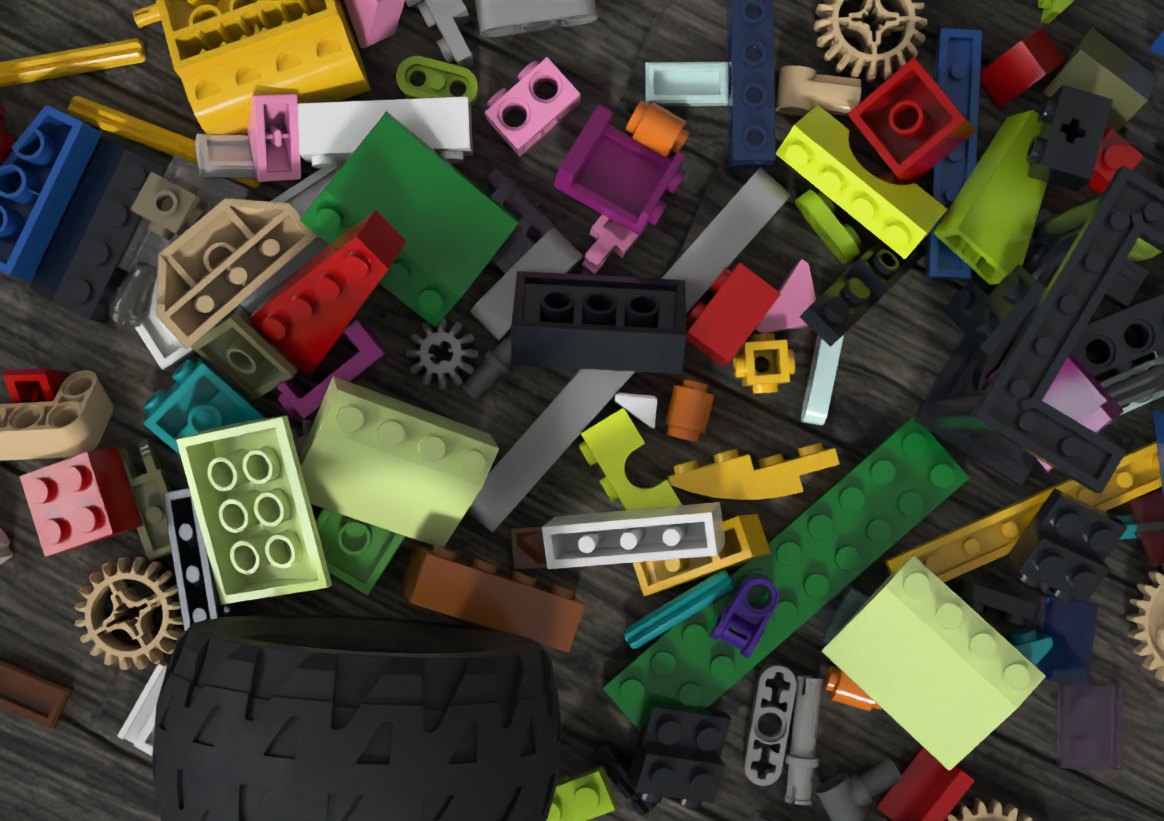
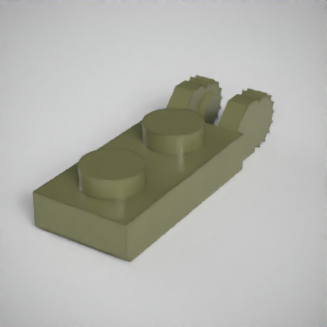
[119,438,172,561]

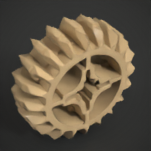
[813,0,927,82]
[74,556,184,670]

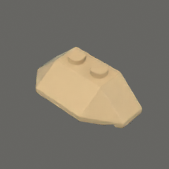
[156,198,318,349]

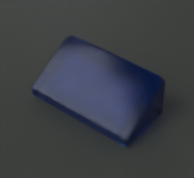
[1038,596,1098,687]

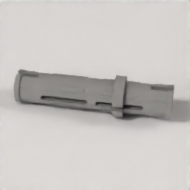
[785,675,823,805]

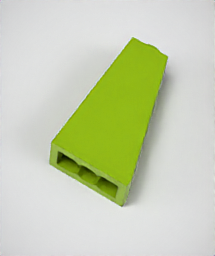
[933,110,1047,285]

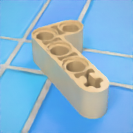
[0,370,114,461]

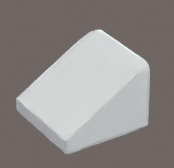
[614,393,657,429]

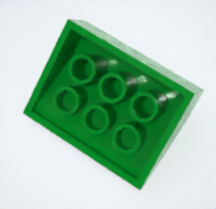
[299,111,519,327]

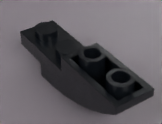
[800,240,927,347]

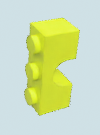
[578,408,682,510]

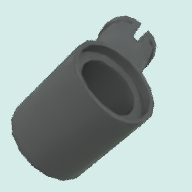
[816,758,902,821]

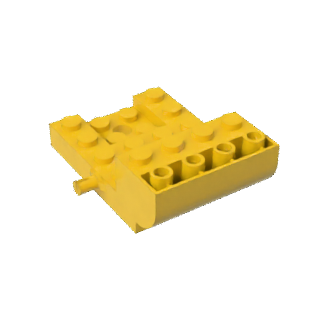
[132,0,371,135]

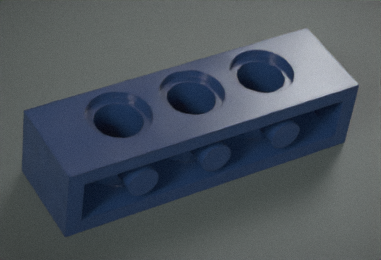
[726,0,775,169]

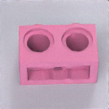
[485,57,581,157]

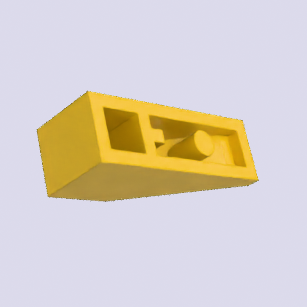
[633,514,771,596]

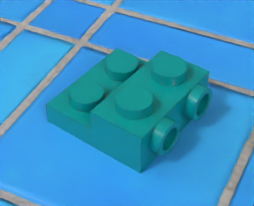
[143,357,265,456]

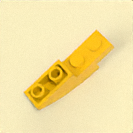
[666,442,840,500]

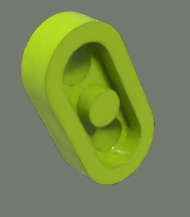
[396,56,479,106]
[795,189,861,265]

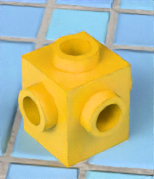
[733,333,795,394]

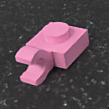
[581,214,649,275]

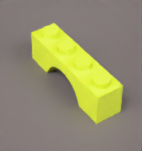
[775,104,948,259]

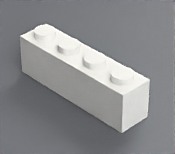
[297,97,473,168]
[542,502,725,569]

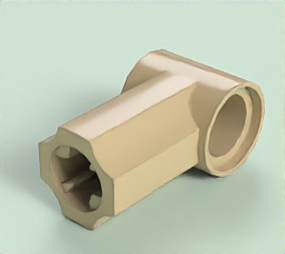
[775,66,862,116]

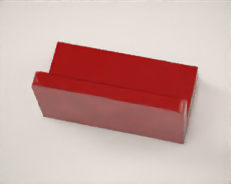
[876,746,975,821]

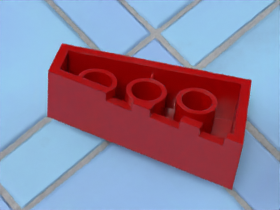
[249,210,406,378]

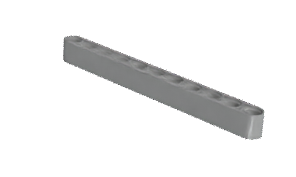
[467,167,792,533]

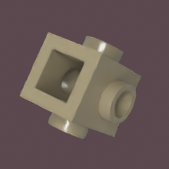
[130,172,208,241]

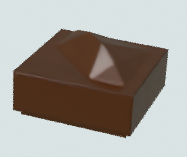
[511,525,547,570]

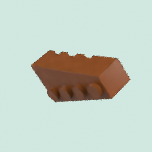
[400,542,585,653]

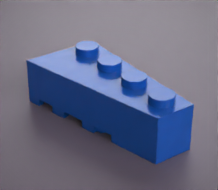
[0,105,102,282]

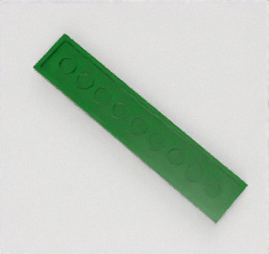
[602,416,970,731]

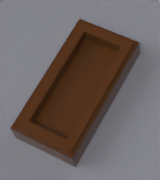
[0,657,74,729]

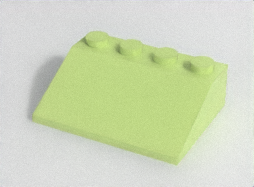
[299,376,499,546]
[176,415,332,605]
[821,556,1046,771]

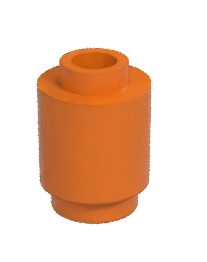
[625,100,690,158]
[664,379,714,443]
[824,665,882,711]

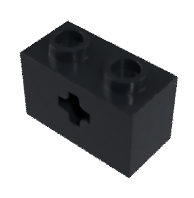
[1026,85,1113,191]

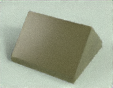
[1040,27,1157,133]
[190,304,298,402]

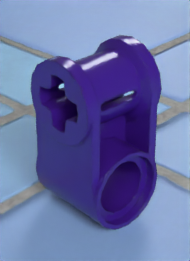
[709,573,779,658]

